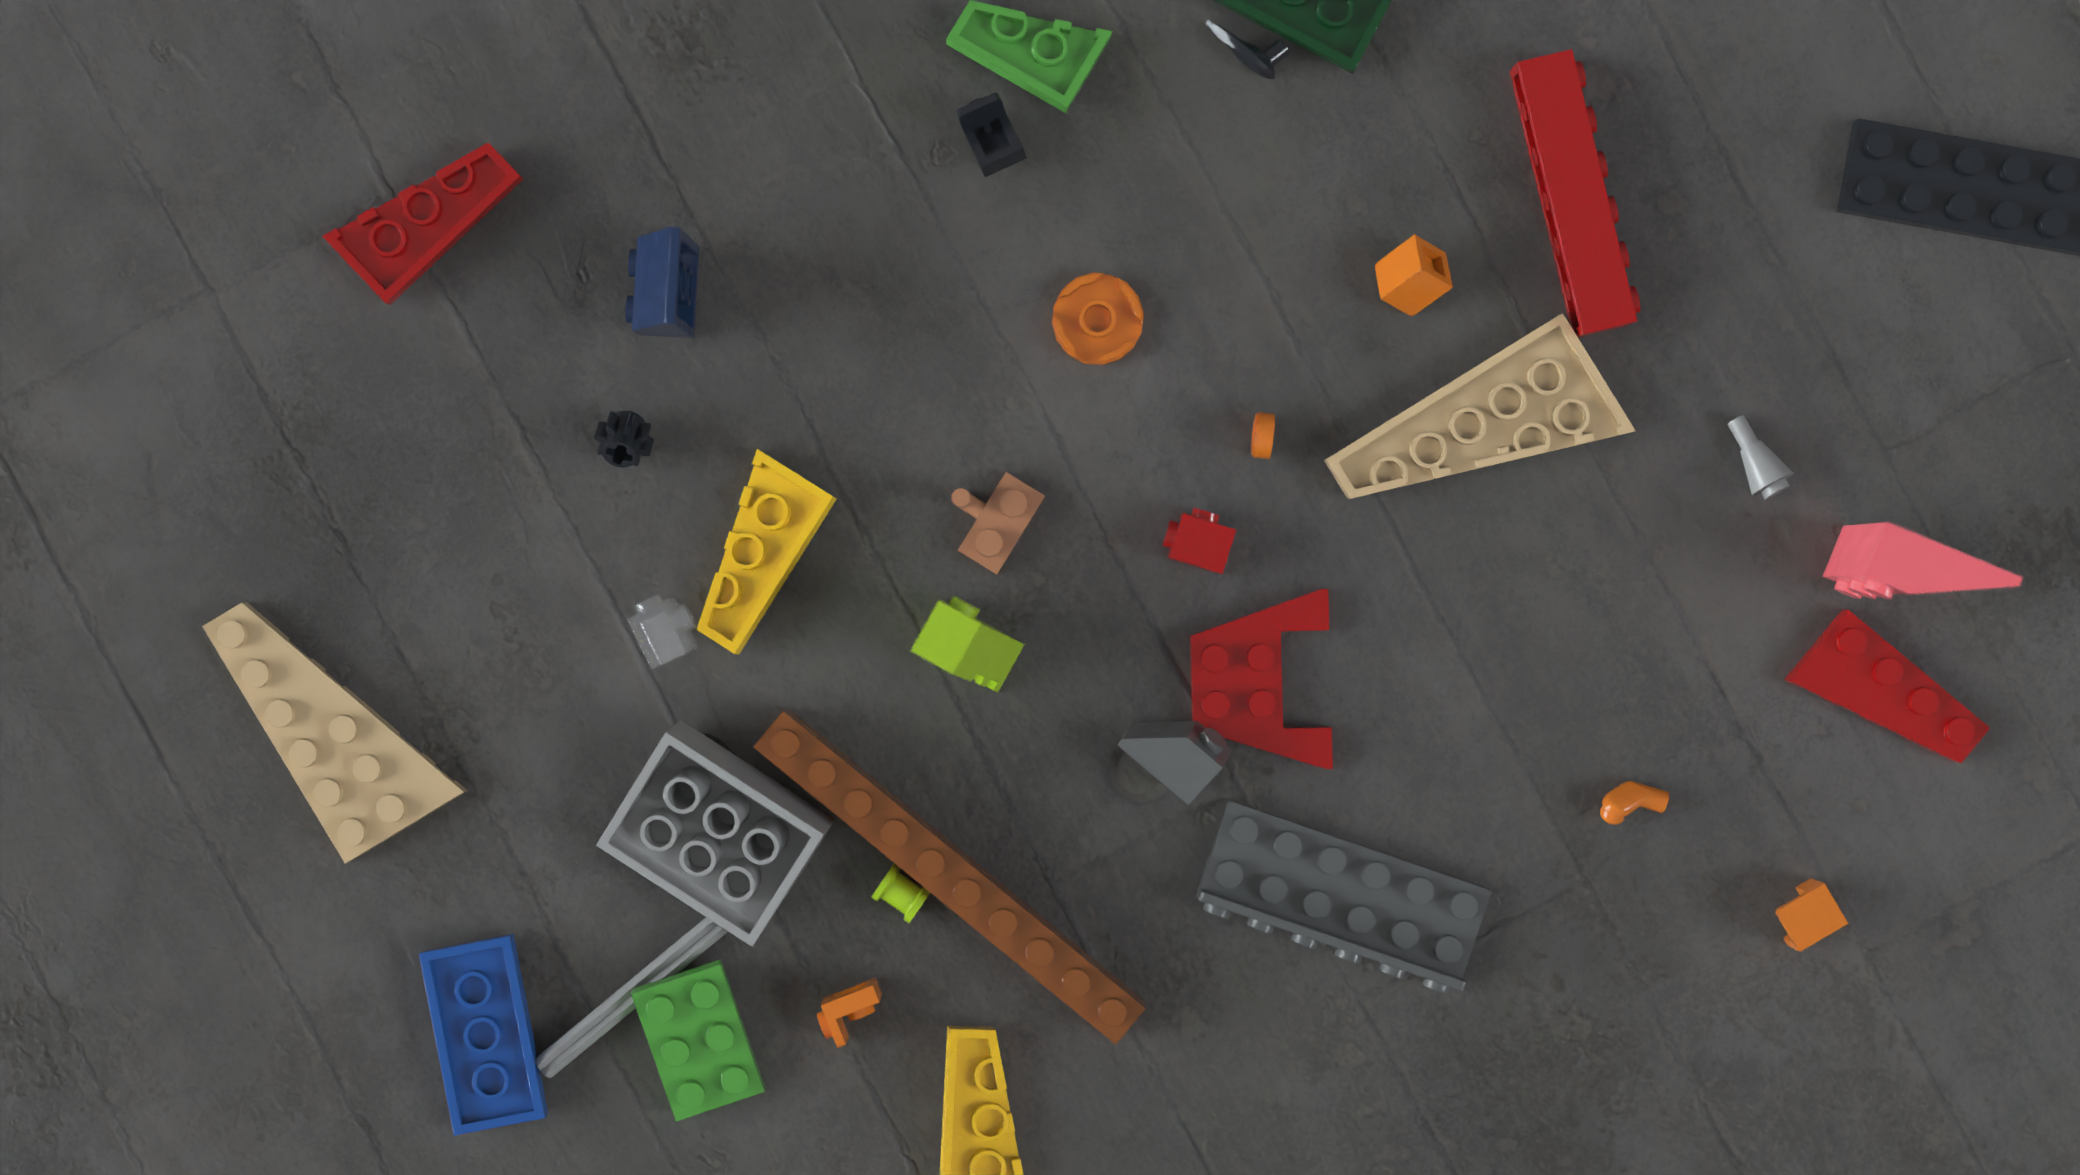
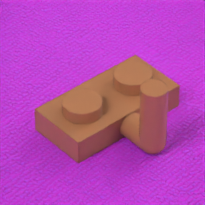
[951,472,1045,574]

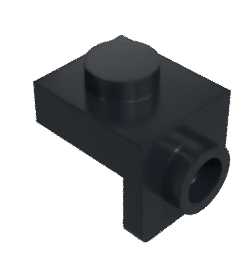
[956,92,1027,177]

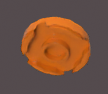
[1052,272,1144,366]

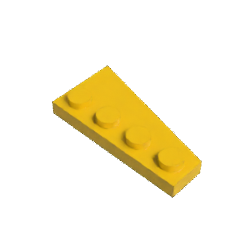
[696,449,837,655]
[939,1026,1024,1175]

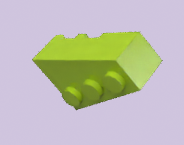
[911,596,1025,692]

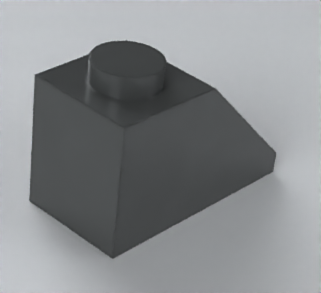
[1118,721,1232,805]

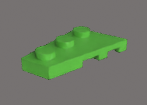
[946,0,1113,113]

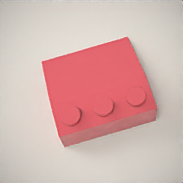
[1822,522,2023,599]

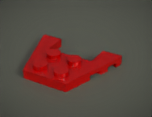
[1190,589,1333,769]

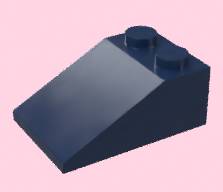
[625,227,700,338]

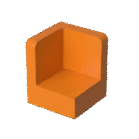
[1375,234,1453,316]
[1775,878,1848,952]

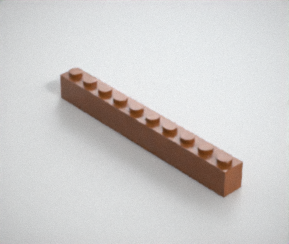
[754,708,1146,1045]

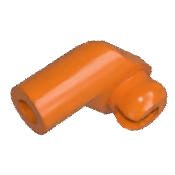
[1600,781,1669,825]

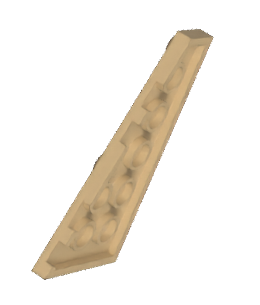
[1324,313,1636,499]
[202,602,468,864]

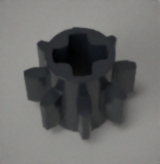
[594,410,654,468]

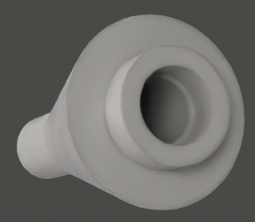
[1727,415,1794,500]

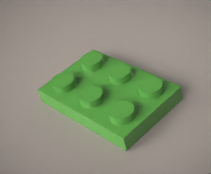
[631,959,765,1122]

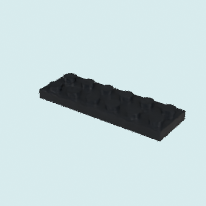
[1837,118,2080,256]

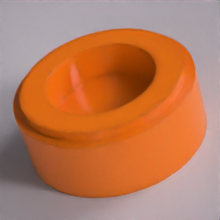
[1251,412,1275,459]

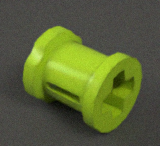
[871,863,930,923]

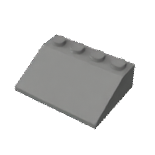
[596,720,835,947]

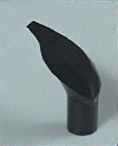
[1205,20,1290,79]

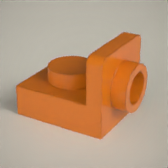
[817,977,882,1048]

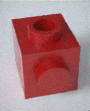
[1162,508,1236,575]

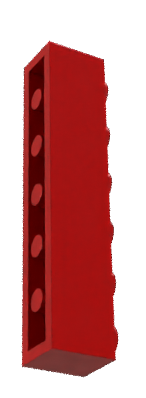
[1509,49,1641,338]

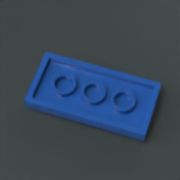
[419,933,548,1136]

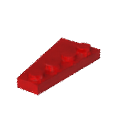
[322,142,523,305]
[1784,609,1990,764]

